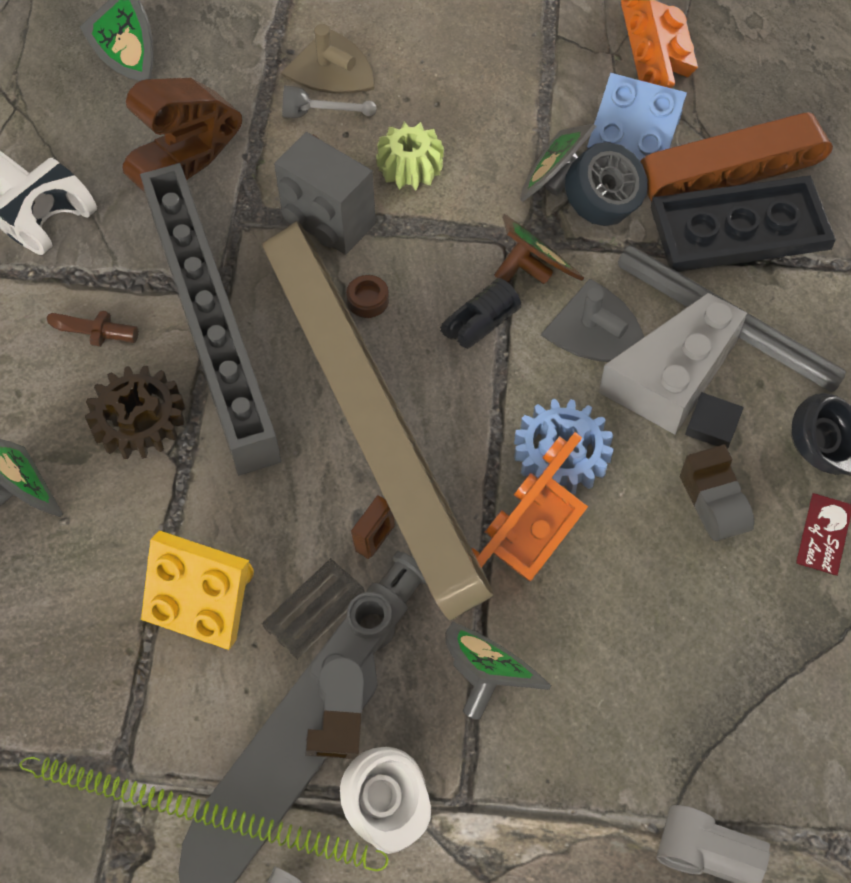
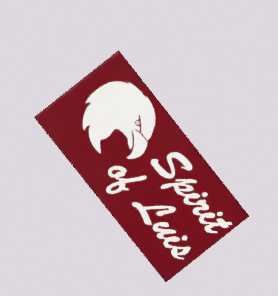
[796,493,851,576]

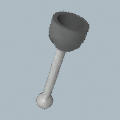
[282,85,377,118]

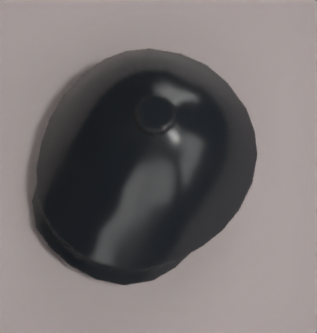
[791,393,851,476]

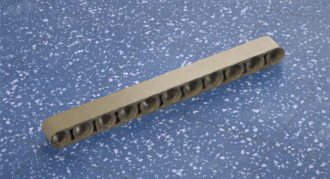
[262,221,494,621]

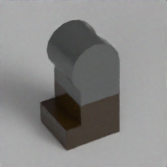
[679,444,754,541]
[305,657,364,759]

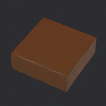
[351,495,395,559]

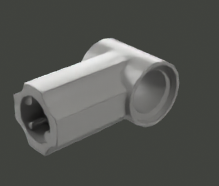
[656,805,770,883]

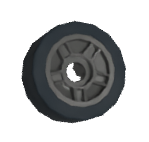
[565,142,648,226]

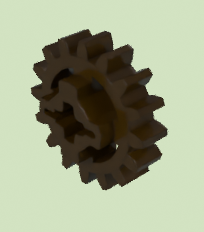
[85,366,186,459]

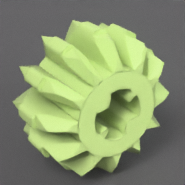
[376,121,444,191]

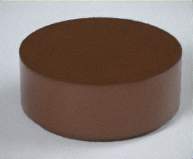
[346,275,389,318]

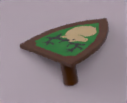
[494,214,584,284]

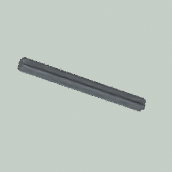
[618,245,846,392]

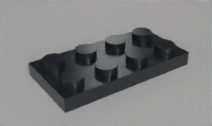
[650,175,836,272]

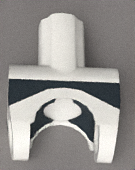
[0,151,97,255]

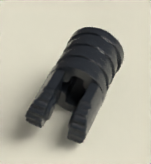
[440,278,521,349]

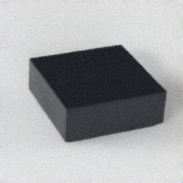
[685,392,744,449]

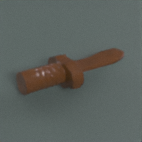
[47,311,139,347]

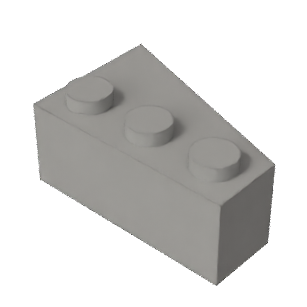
[599,293,747,435]

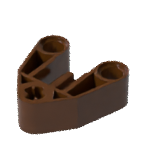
[122,78,242,193]

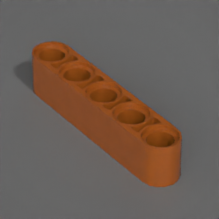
[640,112,833,203]

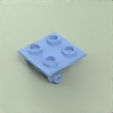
[587,73,687,161]

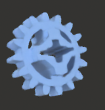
[514,399,613,494]

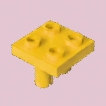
[141,530,254,650]

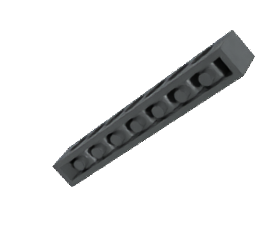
[140,163,281,476]

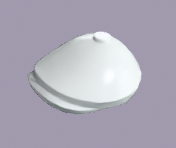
[340,747,431,854]

